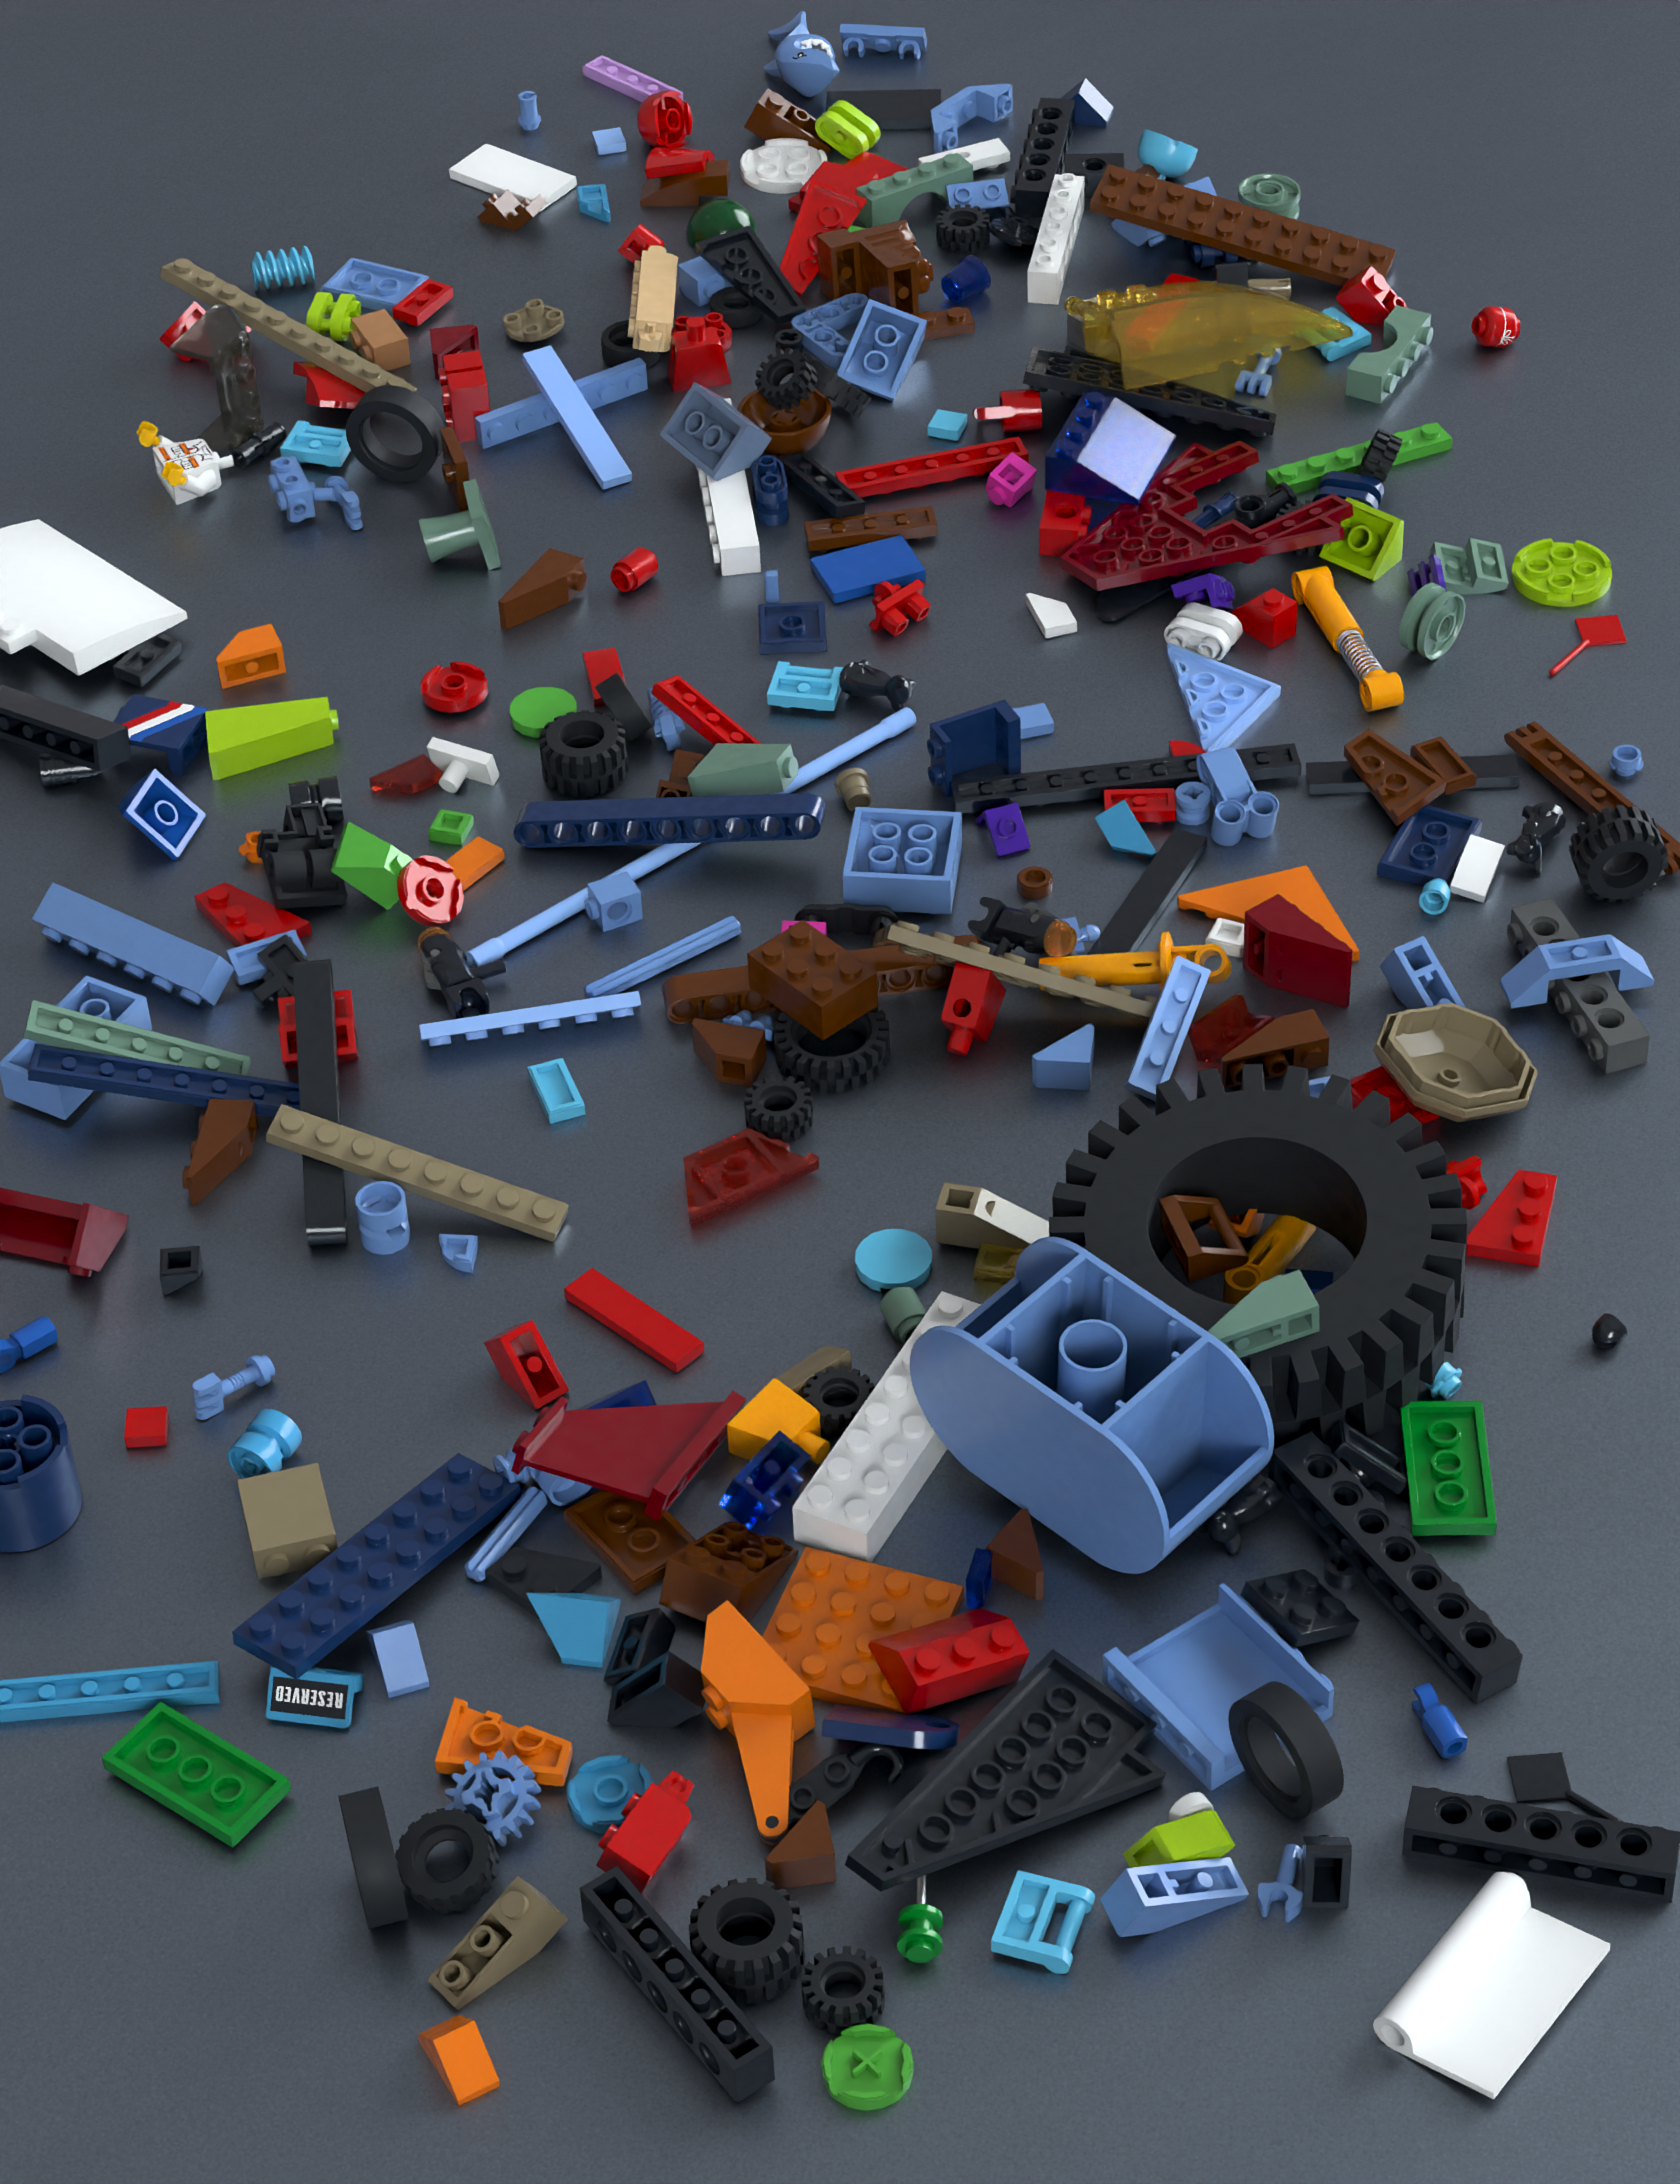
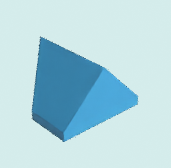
[526,1593,621,1668]

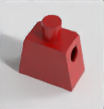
[667,317,731,392]
[941,962,1006,1056]

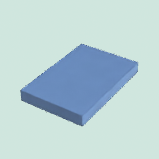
[321,257,429,314]

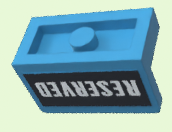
[266,1667,364,1728]

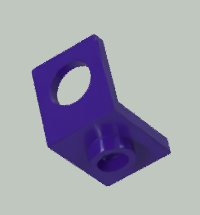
[975,802,1031,857]

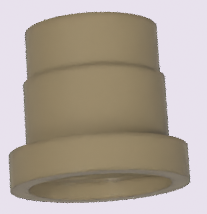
[834,768,872,812]

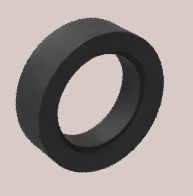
[346,385,445,482]
[1228,1681,1344,1819]
[338,1786,408,1929]

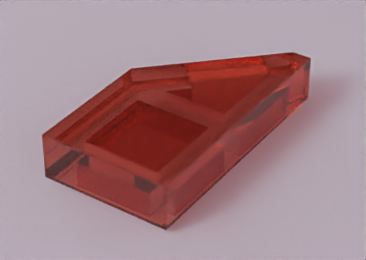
[369,754,442,794]

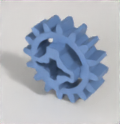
[444,1750,541,1847]

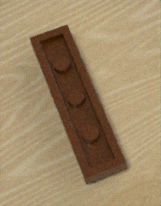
[804,506,938,551]

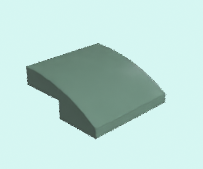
[1430,538,1509,595]

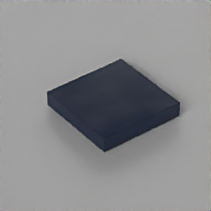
[758,601,827,654]

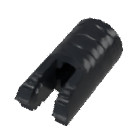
[39,755,102,787]

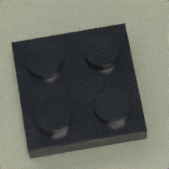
[1240,1569,1360,1647]

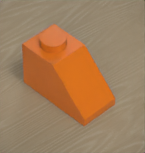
[216,624,286,689]

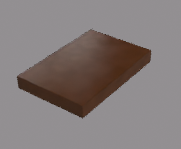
[563,1489,696,1595]

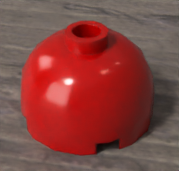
[637,90,692,148]

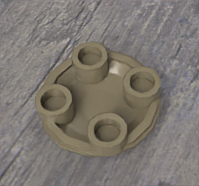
[503,299,565,342]

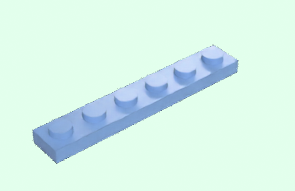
[419,991,641,1047]

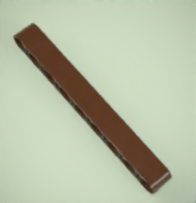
[662,935,982,1024]

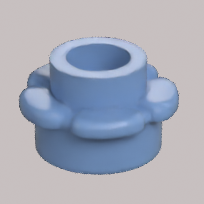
[1609,744,1644,776]

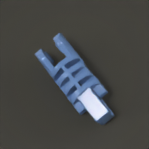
[647,687,685,751]

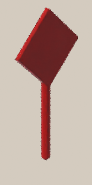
[1549,615,1627,676]

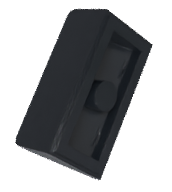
[603,1607,675,1686]

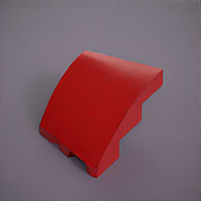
[645,147,715,179]
[293,362,366,409]

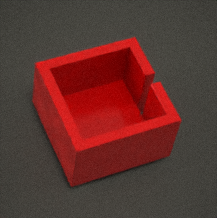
[438,350,490,442]

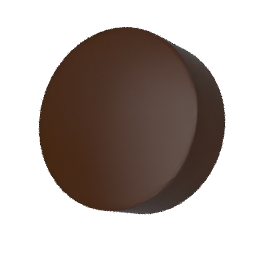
[1017,866,1053,899]

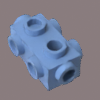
[267,455,335,522]

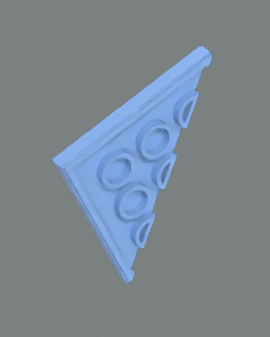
[1166,643,1281,752]

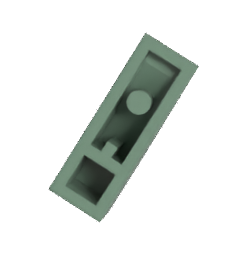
[1207,1270,1319,1358]

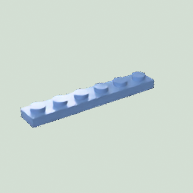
[474,357,648,449]

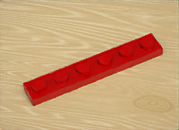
[835,436,1029,498]

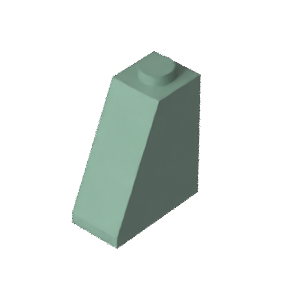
[687,743,798,797]

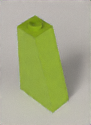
[205,697,339,780]

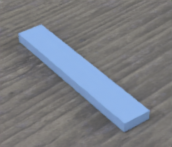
[522,345,632,490]

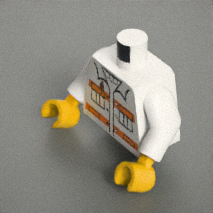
[137,421,234,505]

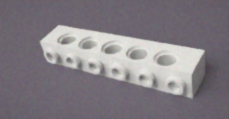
[1028,173,1084,305]

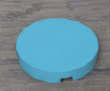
[855,1229,932,1292]

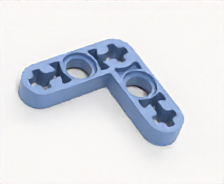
[791,293,868,369]

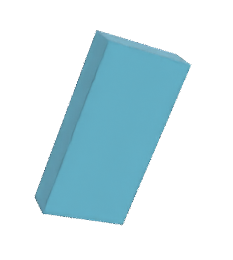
[527,1058,586,1124]

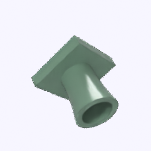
[419,479,501,570]

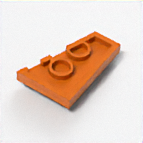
[435,1697,573,1786]

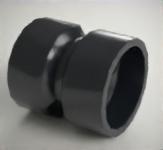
[288,775,344,823]

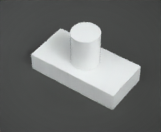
[426,737,500,793]

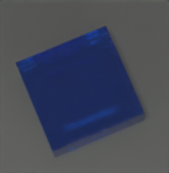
[966,1548,992,1609]

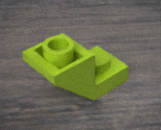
[1123,1810,1236,1868]

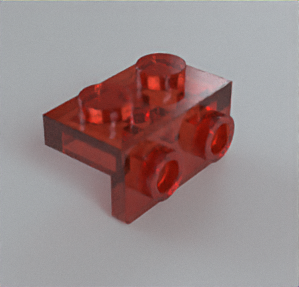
[1188,994,1275,1066]

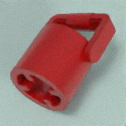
[972,389,1042,433]

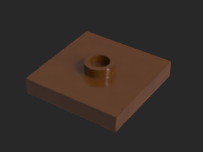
[440,426,469,512]

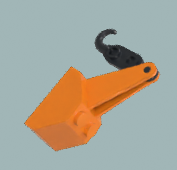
[701,1600,904,1845]

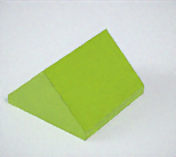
[1318,497,1404,581]

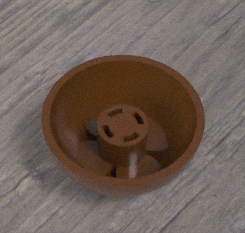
[737,383,832,456]

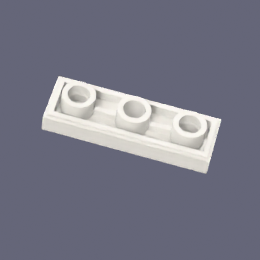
[918,138,1010,171]

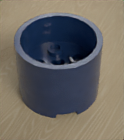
[0,1394,82,1553]

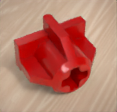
[618,224,664,264]

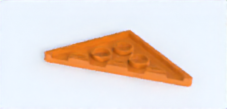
[1177,865,1359,961]

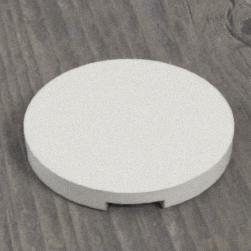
[740,138,827,194]

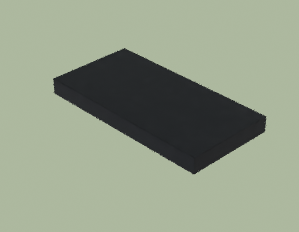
[826,89,941,129]

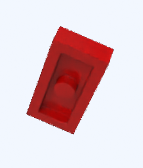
[392,279,453,326]
[1104,788,1176,823]

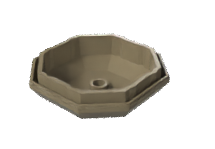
[1373,1003,1538,1122]

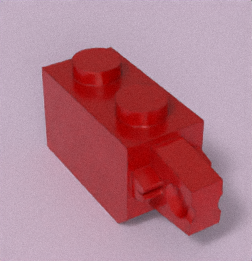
[596,1770,694,1894]

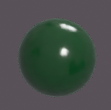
[686,199,757,249]

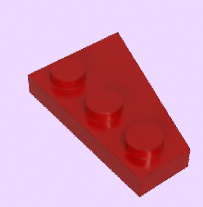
[1466,1169,1557,1267]

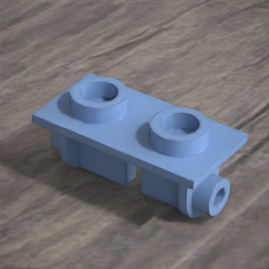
[946,178,1009,210]

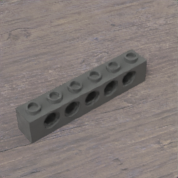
[1507,898,1650,1074]

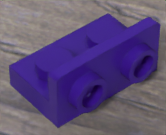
[1171,573,1235,611]

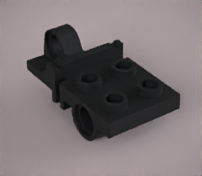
[256,803,348,909]

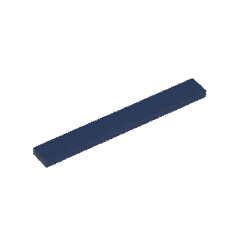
[28,1044,300,1118]

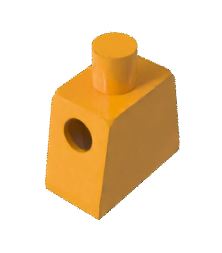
[727,1378,830,1472]

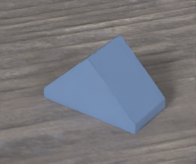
[1032,1023,1094,1090]
[366,1620,430,1698]

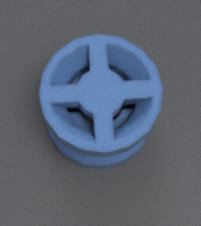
[1175,782,1210,825]

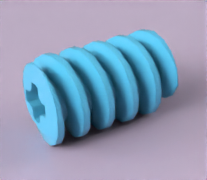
[251,246,315,291]

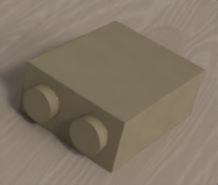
[237,1462,338,1579]

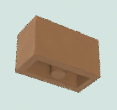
[349,309,411,371]

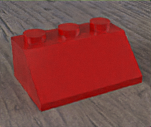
[868,1608,1030,1715]

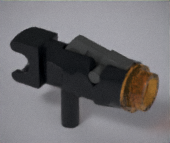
[968,897,1077,957]
[418,927,506,1019]

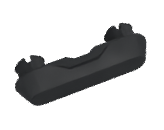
[794,904,898,938]

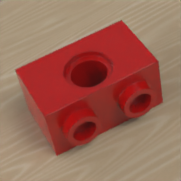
[1039,490,1092,556]

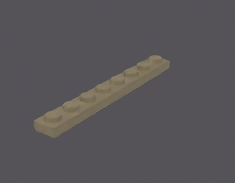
[266,1104,569,1242]

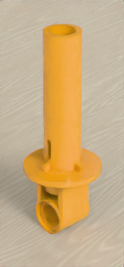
[1038,931,1232,991]

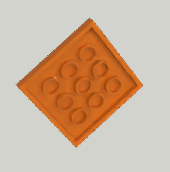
[762,1546,964,1713]

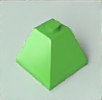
[331,822,412,910]

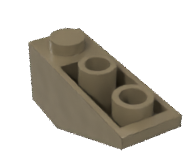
[935,1182,1049,1255]
[427,1876,568,2010]

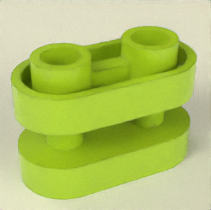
[815,100,881,159]
[306,292,361,341]

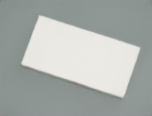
[449,144,577,212]

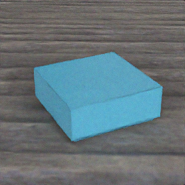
[927,409,968,441]

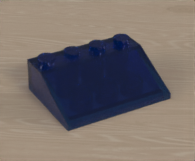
[1045,392,1176,505]

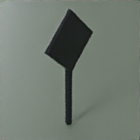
[1507,1752,1623,1822]

